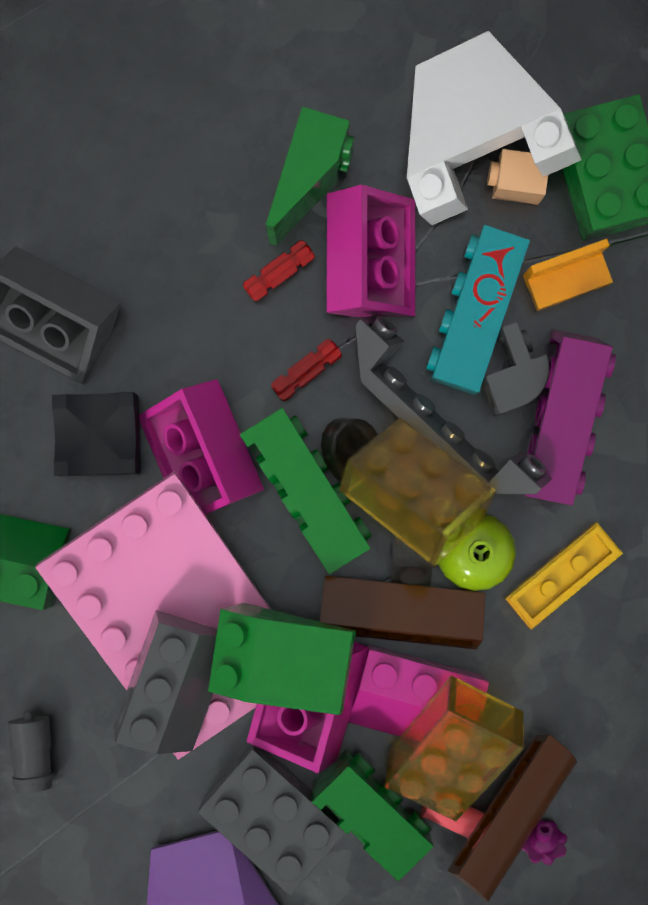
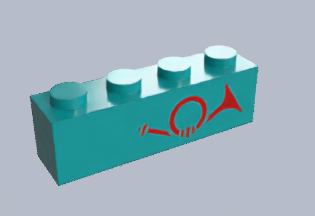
[426,225,530,396]

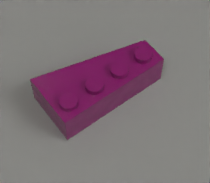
[524,329,616,506]

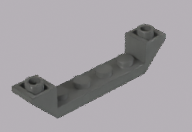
[355,315,552,494]

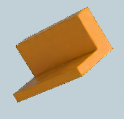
[523,239,613,312]

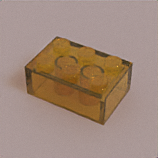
[339,418,497,567]
[385,675,524,821]

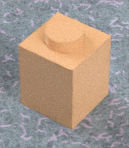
[487,149,548,205]

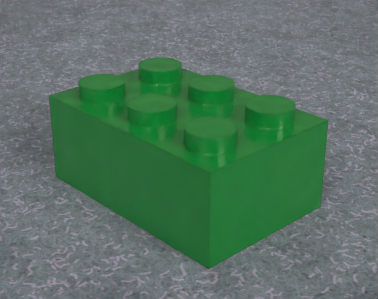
[563,94,648,241]

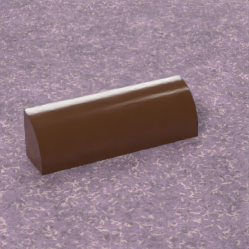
[320,576,485,650]
[447,734,577,902]

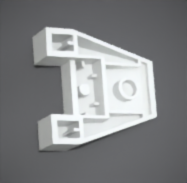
[407,31,582,225]

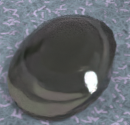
[321,417,384,491]

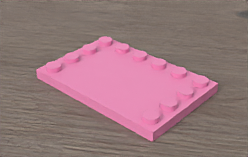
[35,471,272,760]

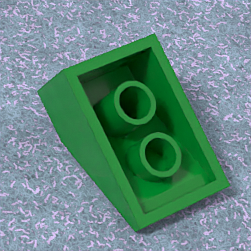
[266,107,355,245]
[208,603,356,715]

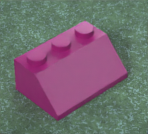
[327,185,415,317]
[139,379,264,515]
[246,642,369,773]
[348,644,489,754]

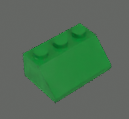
[0,514,71,610]

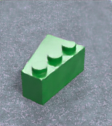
[312,748,434,881]

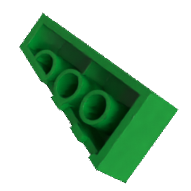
[239,408,372,575]

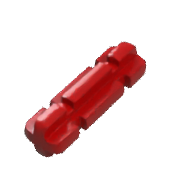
[243,240,315,301]
[271,339,342,401]

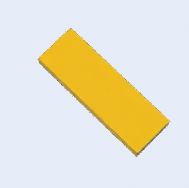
[504,522,623,630]

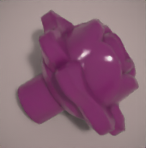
[522,820,567,866]

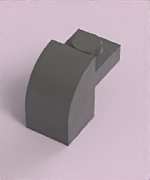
[482,322,549,417]

